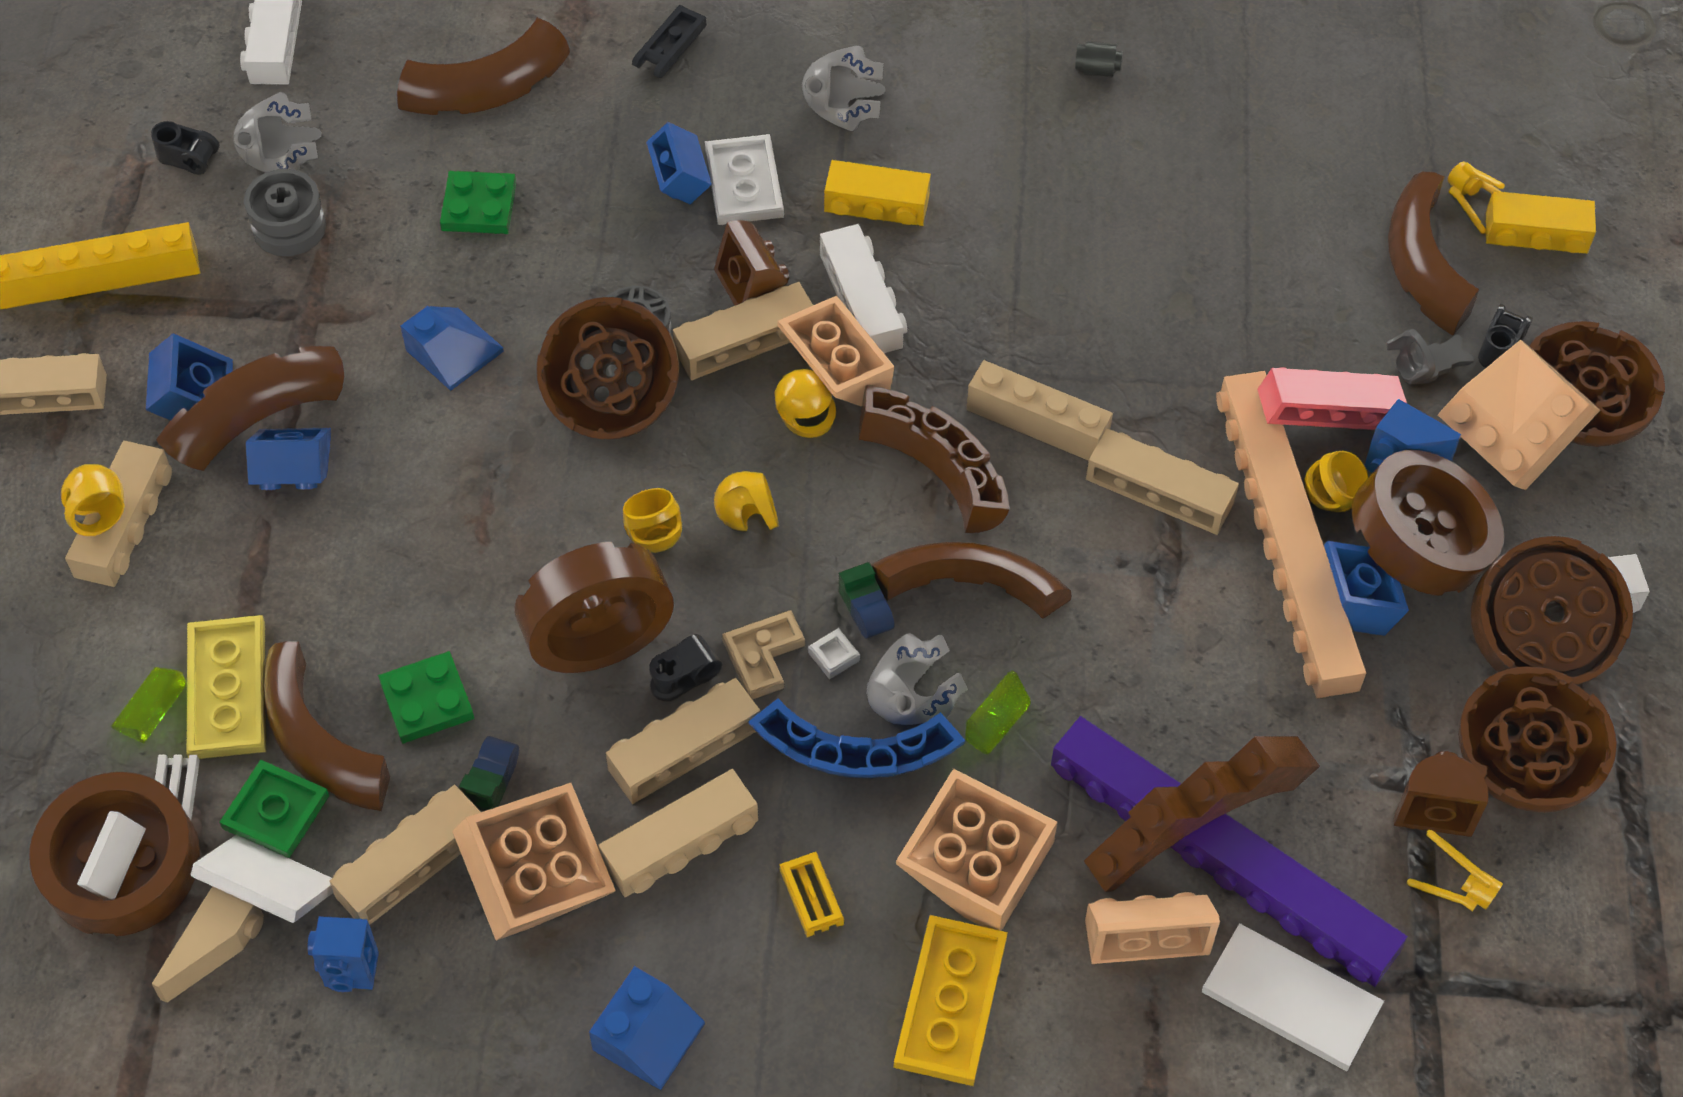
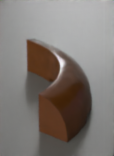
[397,17,570,115]
[1388,171,1479,336]
[156,346,344,471]
[859,385,1009,533]
[871,542,1072,619]
[264,641,390,811]

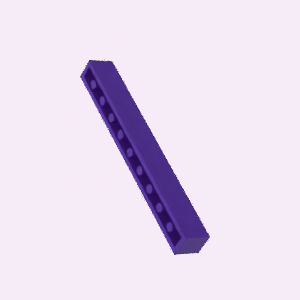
[1051,716,1408,987]

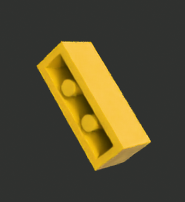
[824,160,931,226]
[1486,191,1596,254]

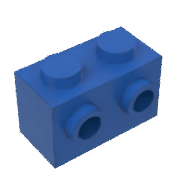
[646,122,712,204]
[308,916,379,992]

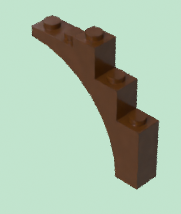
[1084,736,1320,892]

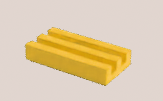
[780,852,844,937]

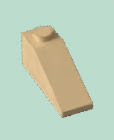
[152,886,264,1003]

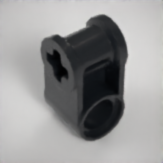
[151,121,220,175]
[1478,304,1533,368]
[649,634,723,701]

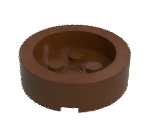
[1352,450,1504,596]
[1471,536,1633,687]
[515,541,674,673]
[29,772,200,937]

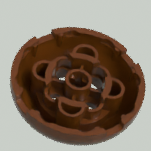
[537,297,679,440]
[1529,321,1665,447]
[1458,667,1617,813]

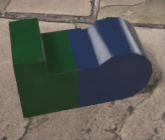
[838,562,895,639]
[459,736,519,811]

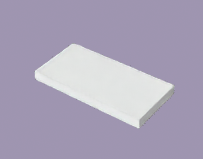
[1202,923,1384,1072]

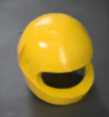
[775,369,836,438]
[1304,451,1368,512]
[61,464,125,536]
[714,471,779,531]
[623,488,682,553]

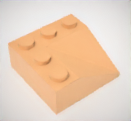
[1438,340,1600,490]
[896,769,1057,931]
[452,783,616,941]

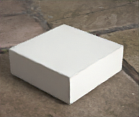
[808,628,860,680]

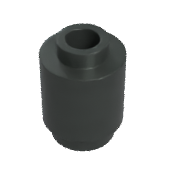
[1075,41,1123,77]

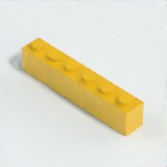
[0,222,200,310]

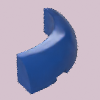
[748,698,966,778]

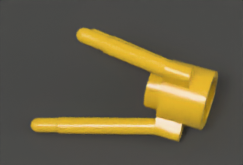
[1447,161,1505,234]
[1407,830,1503,912]

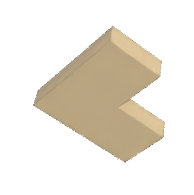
[722,610,805,700]

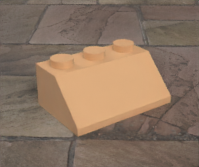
[777,295,895,406]
[1085,892,1220,964]

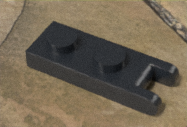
[632,5,707,78]

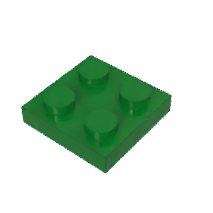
[440,171,516,234]
[378,651,475,744]
[219,760,329,859]

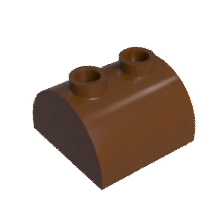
[714,220,789,306]
[1394,751,1488,837]

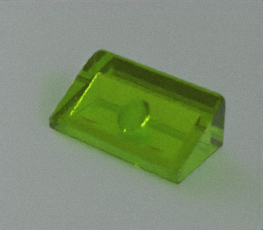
[111,667,187,744]
[965,670,1031,754]

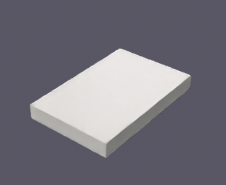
[705,134,784,225]
[191,835,333,923]

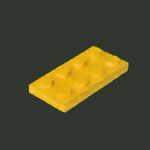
[893,915,1008,1086]

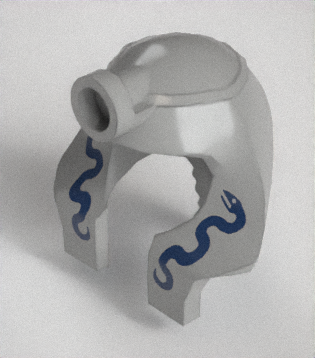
[802,46,886,131]
[233,92,322,173]
[866,633,968,725]

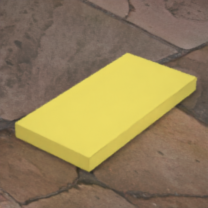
[186,615,266,759]

